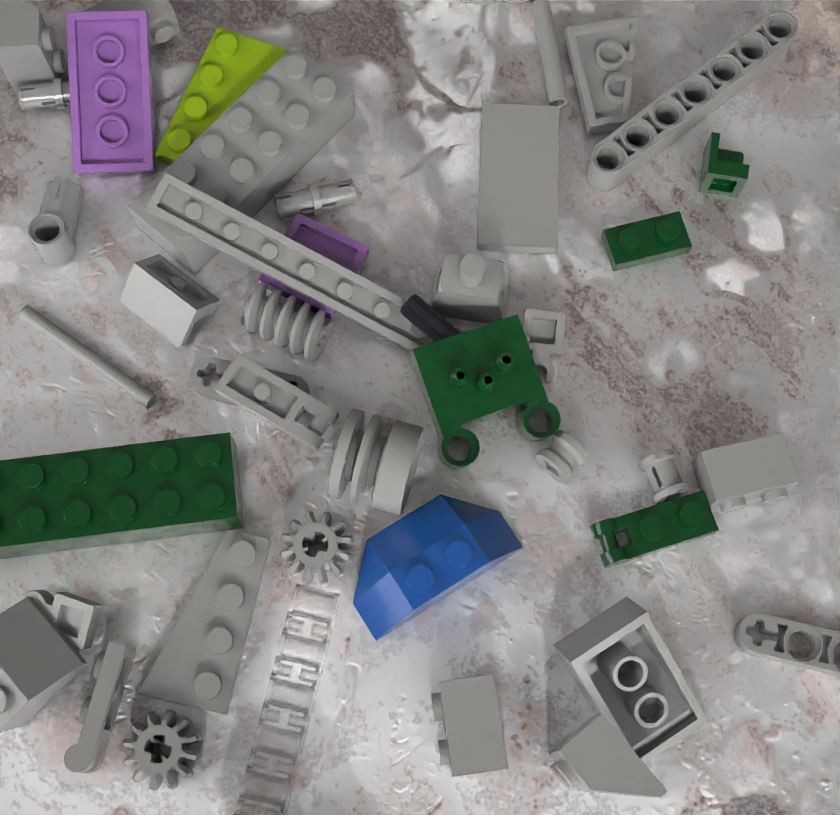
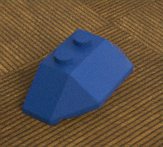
[353,494,523,641]

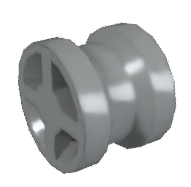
[535,430,590,484]

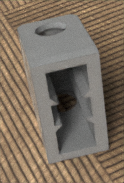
[429,253,510,324]

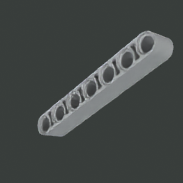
[586,10,799,192]

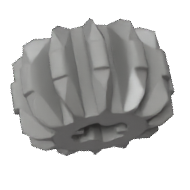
[279,511,354,586]
[122,709,202,790]

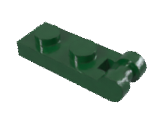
[590,490,719,568]

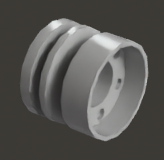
[328,408,425,516]

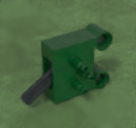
[400,294,561,469]

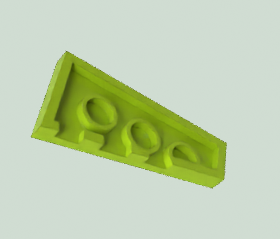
[155,27,288,165]

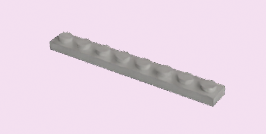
[145,172,465,351]

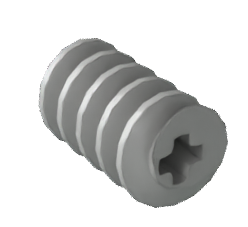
[241,282,334,362]

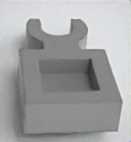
[522,308,566,383]
[25,590,103,650]

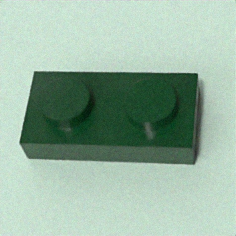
[601,211,692,272]

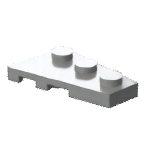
[564,16,640,135]

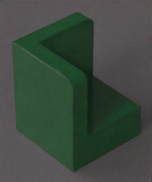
[699,132,749,198]

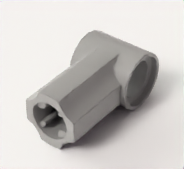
[28,177,84,264]

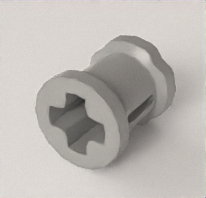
[638,449,691,504]

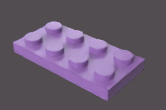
[66,10,156,175]

